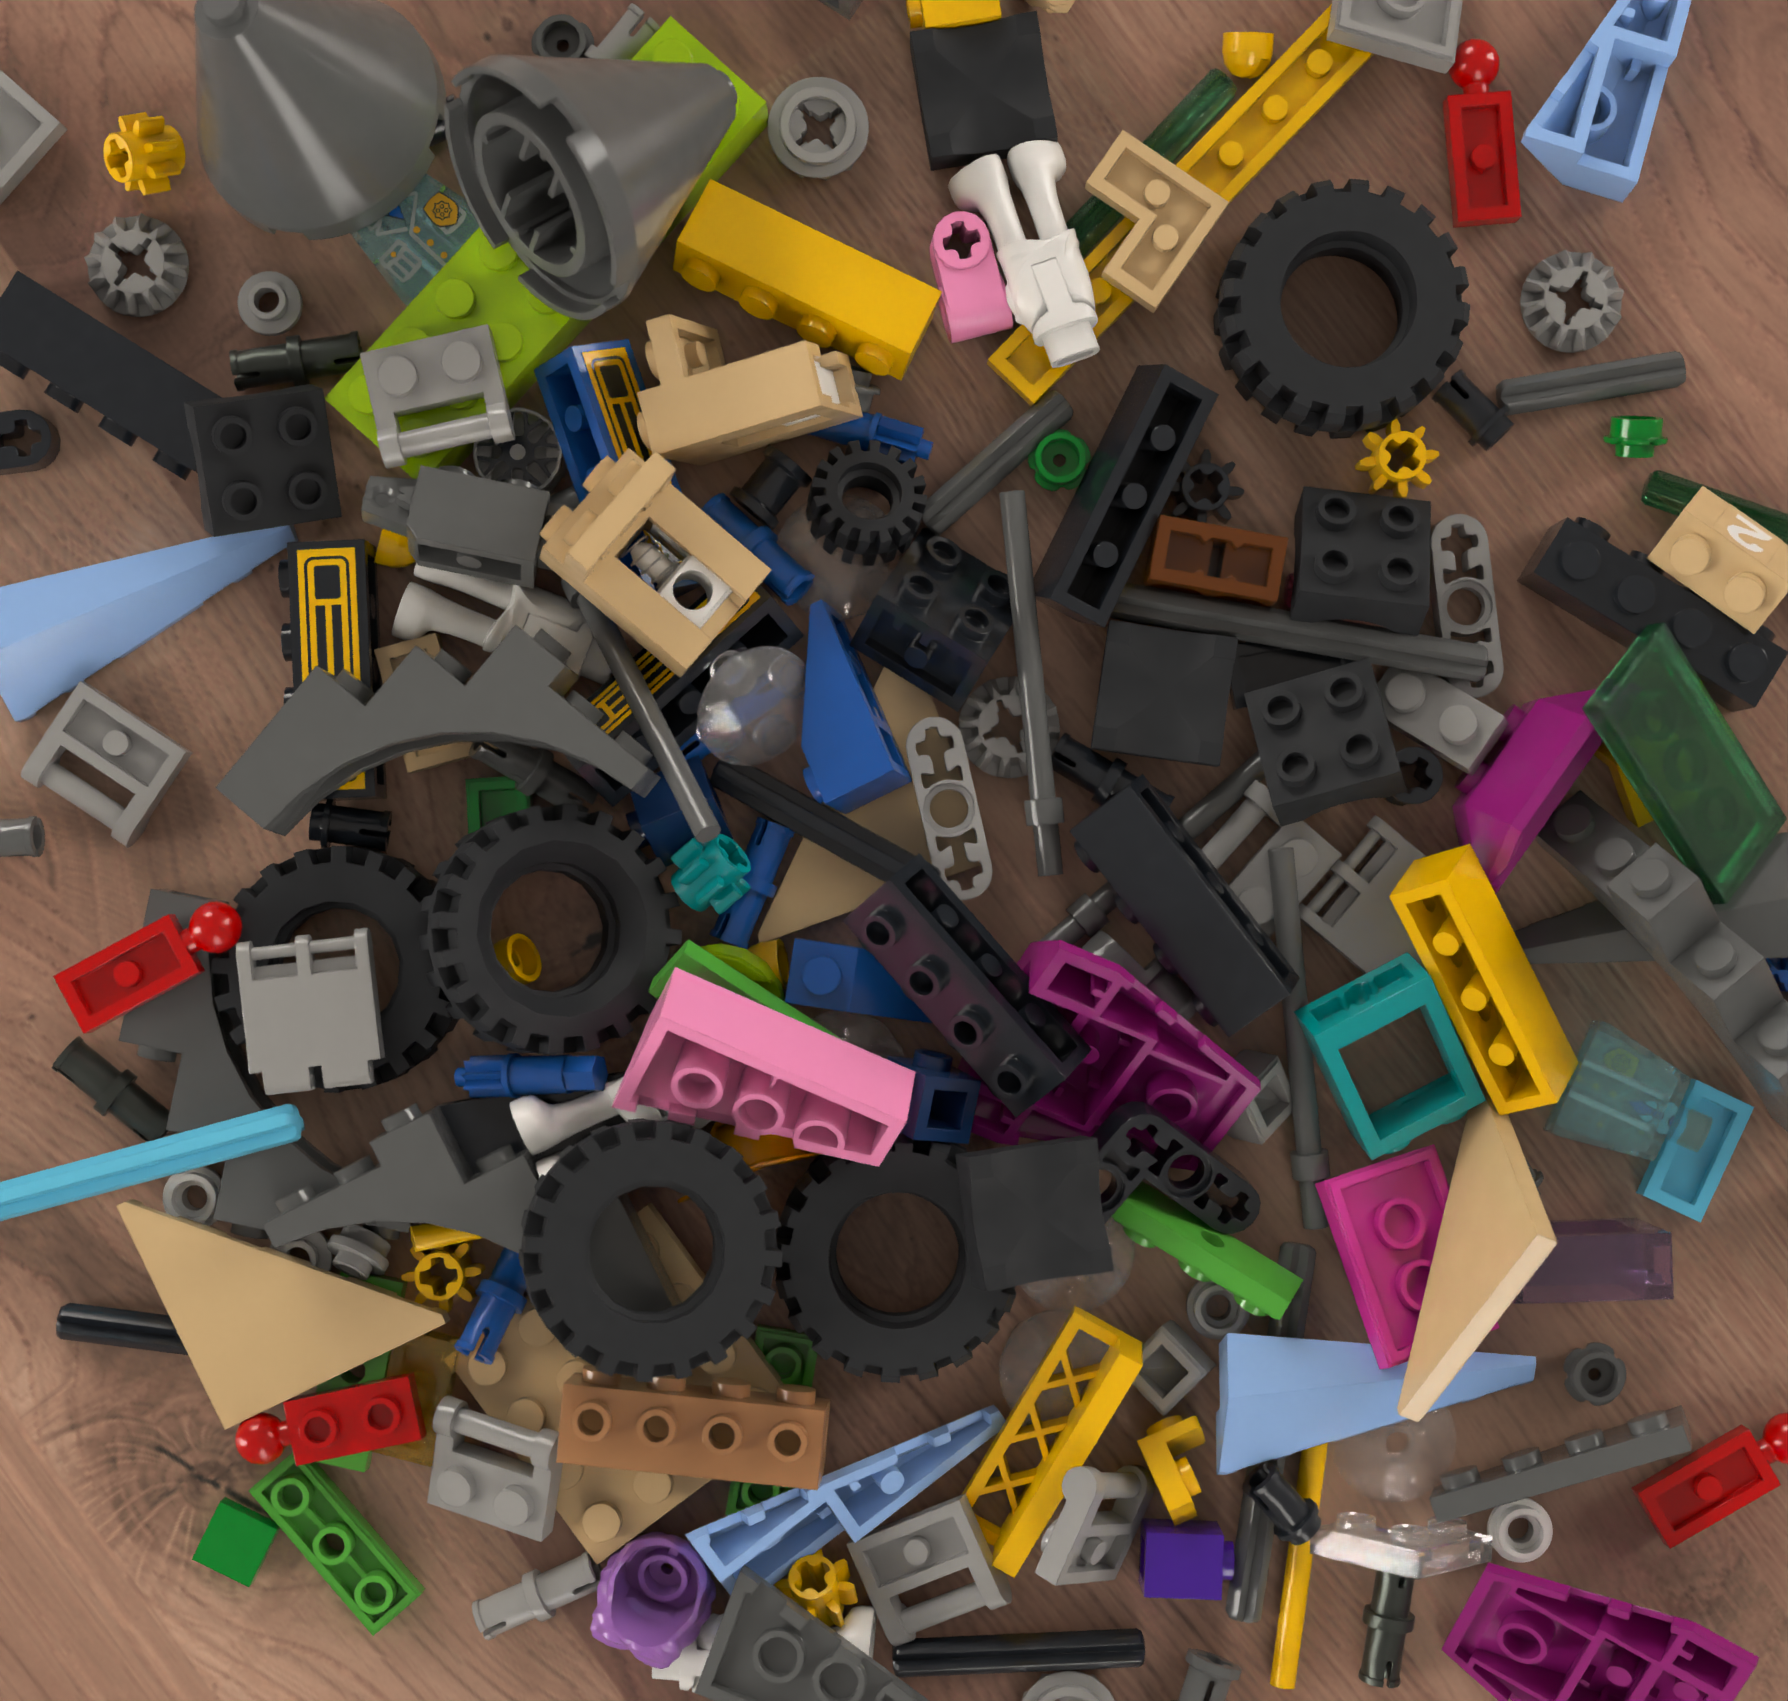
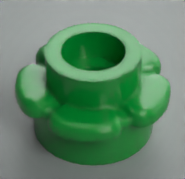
[1603,415,1668,458]
[1028,429,1091,491]

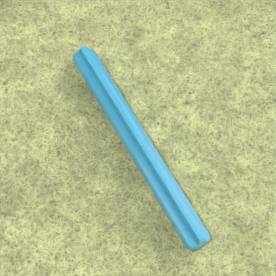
[0,1104,305,1221]

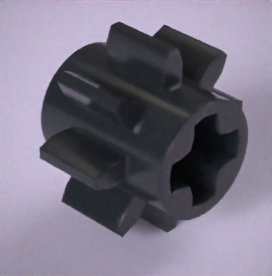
[1169,449,1244,524]

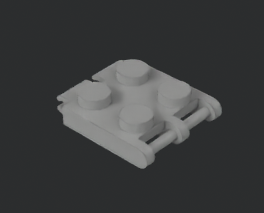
[1299,815,1426,974]
[236,928,385,1095]

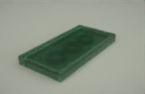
[1582,622,1787,905]

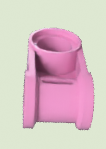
[929,211,1013,344]

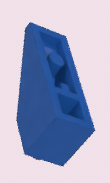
[801,599,912,814]
[785,937,932,1023]

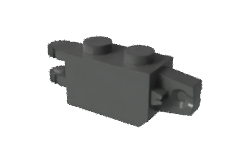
[361,465,575,589]

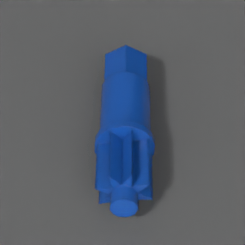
[808,412,934,464]
[454,1053,608,1098]

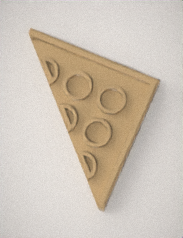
[757,667,980,942]
[1397,1080,1557,1422]
[116,1199,450,1430]

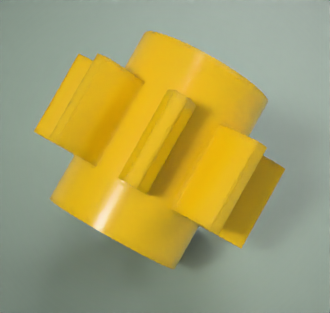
[103,112,186,196]
[1355,418,1439,498]
[401,1240,486,1313]
[775,1549,858,1628]

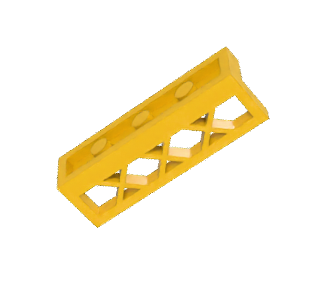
[961,1305,1143,1578]

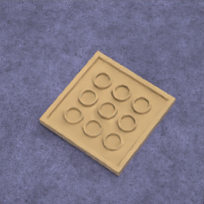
[445,1202,784,1565]

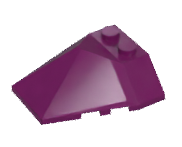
[958,940,1261,1171]
[1441,1562,1759,1701]

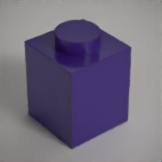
[1138,1518,1234,1600]

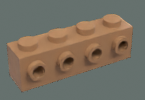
[556,1365,831,1490]

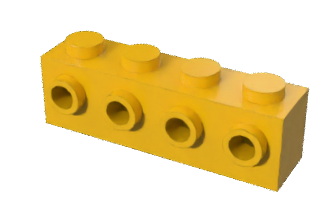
[673,179,942,381]
[1389,844,1579,1116]

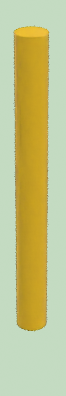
[1270,1443,1328,1690]

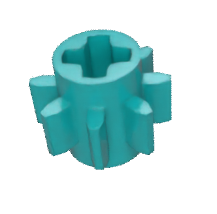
[671,834,751,914]

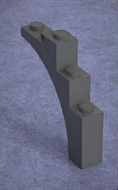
[215,625,661,836]
[1535,790,1788,1132]
[119,889,420,1240]
[262,1103,682,1311]

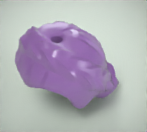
[590,1532,716,1669]

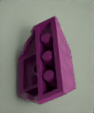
[1452,683,1639,894]

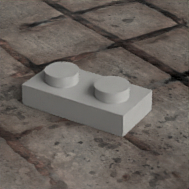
[1377,667,1508,776]

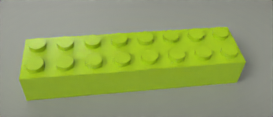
[324,16,769,479]

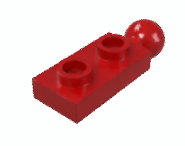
[1443,39,1522,228]
[53,901,242,1034]
[235,1372,427,1466]
[1632,1412,1788,1549]

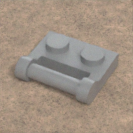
[360,324,515,469]
[21,681,192,848]
[1202,779,1342,937]
[427,1395,563,1542]
[1034,1465,1155,1586]
[846,1494,1012,1647]

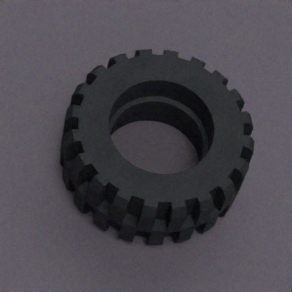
[1213,179,1470,439]
[775,1133,1017,1383]

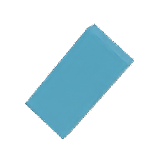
[1636,1078,1754,1223]

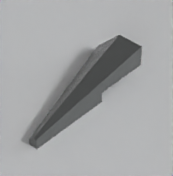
[1514,832,1788,964]

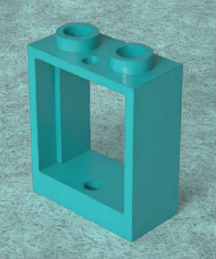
[1294,952,1486,1160]

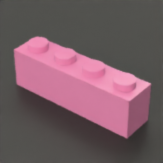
[612,967,916,1167]

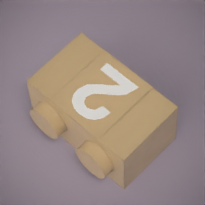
[1647,486,1788,634]

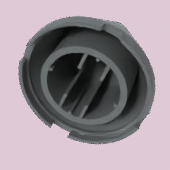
[194,0,447,240]
[444,54,737,320]

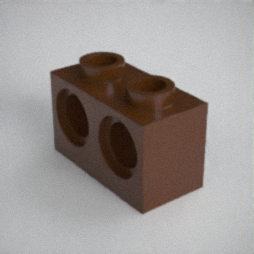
[1143,515,1289,608]

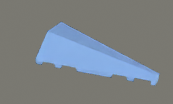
[1521,0,1692,202]
[0,525,298,722]
[1216,1333,1536,1475]
[685,1404,1006,1596]

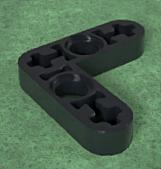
[1091,1101,1261,1234]

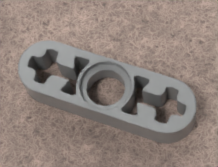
[1430,514,1504,699]
[906,717,993,900]

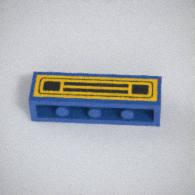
[534,339,701,598]

